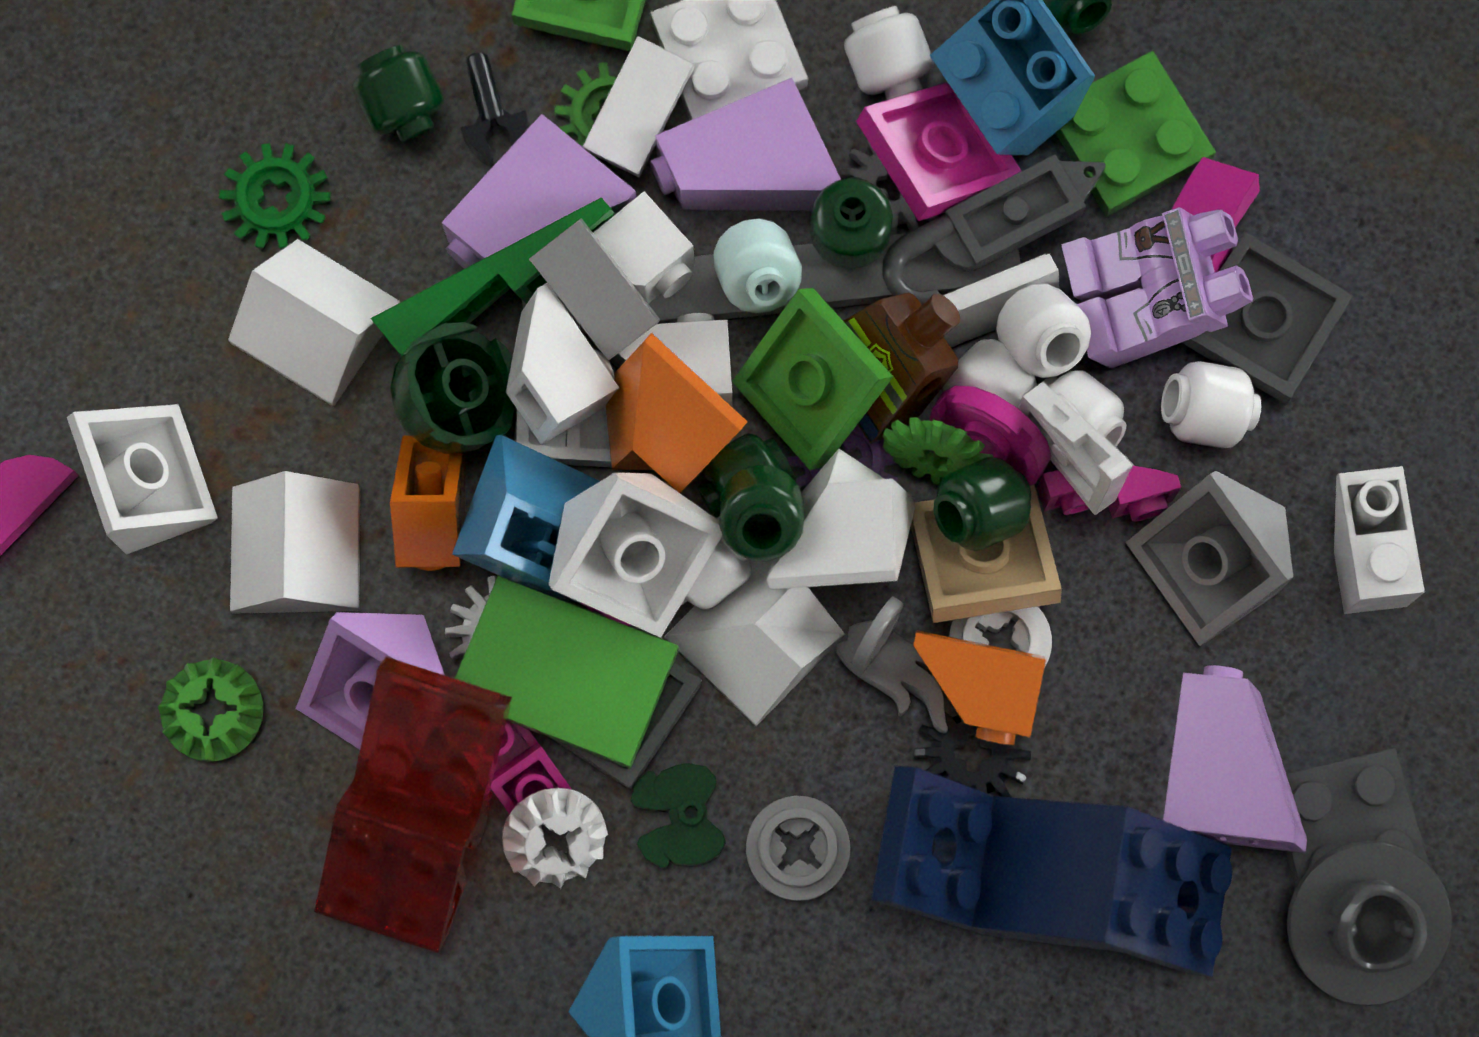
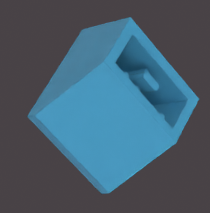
[929,0,1095,155]
[452,435,600,603]

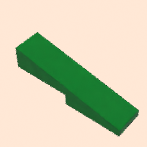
[370,197,615,356]

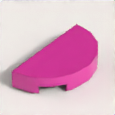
[0,455,79,556]

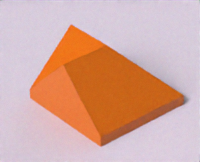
[605,333,748,493]

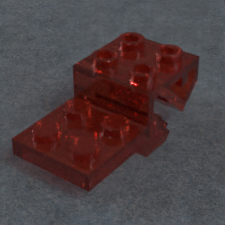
[314,656,512,953]

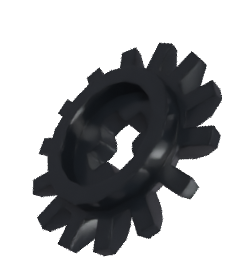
[914,710,1031,797]

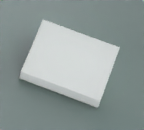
[228,239,401,407]
[67,404,218,554]
[230,471,360,614]

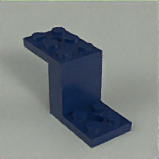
[871,766,1232,977]

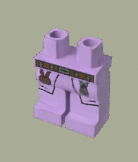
[1061,207,1253,368]

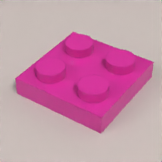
[856,82,1022,221]

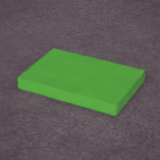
[448,576,679,769]

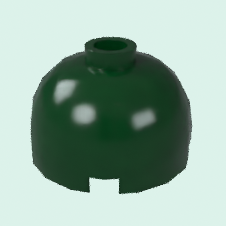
[390,322,516,454]

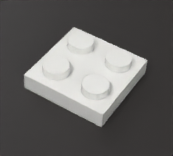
[650,0,808,120]

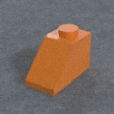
[390,435,466,571]
[913,630,1046,745]

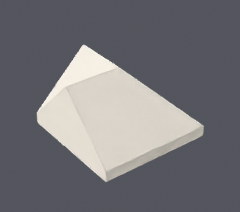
[767,449,915,589]
[549,473,723,638]
[664,560,845,726]

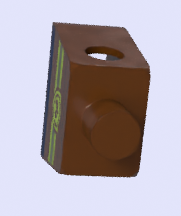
[844,292,960,444]

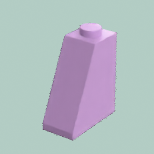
[650,78,841,211]
[442,114,637,269]
[1163,665,1307,853]

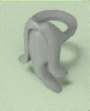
[835,596,948,734]

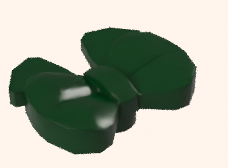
[630,763,726,869]

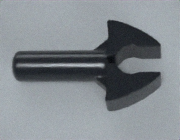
[460,52,529,168]

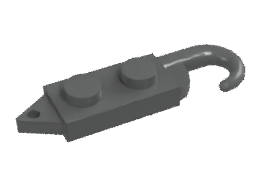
[882,154,1106,305]

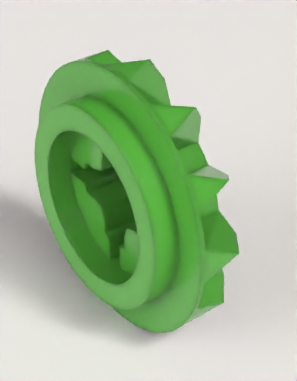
[158,657,263,762]

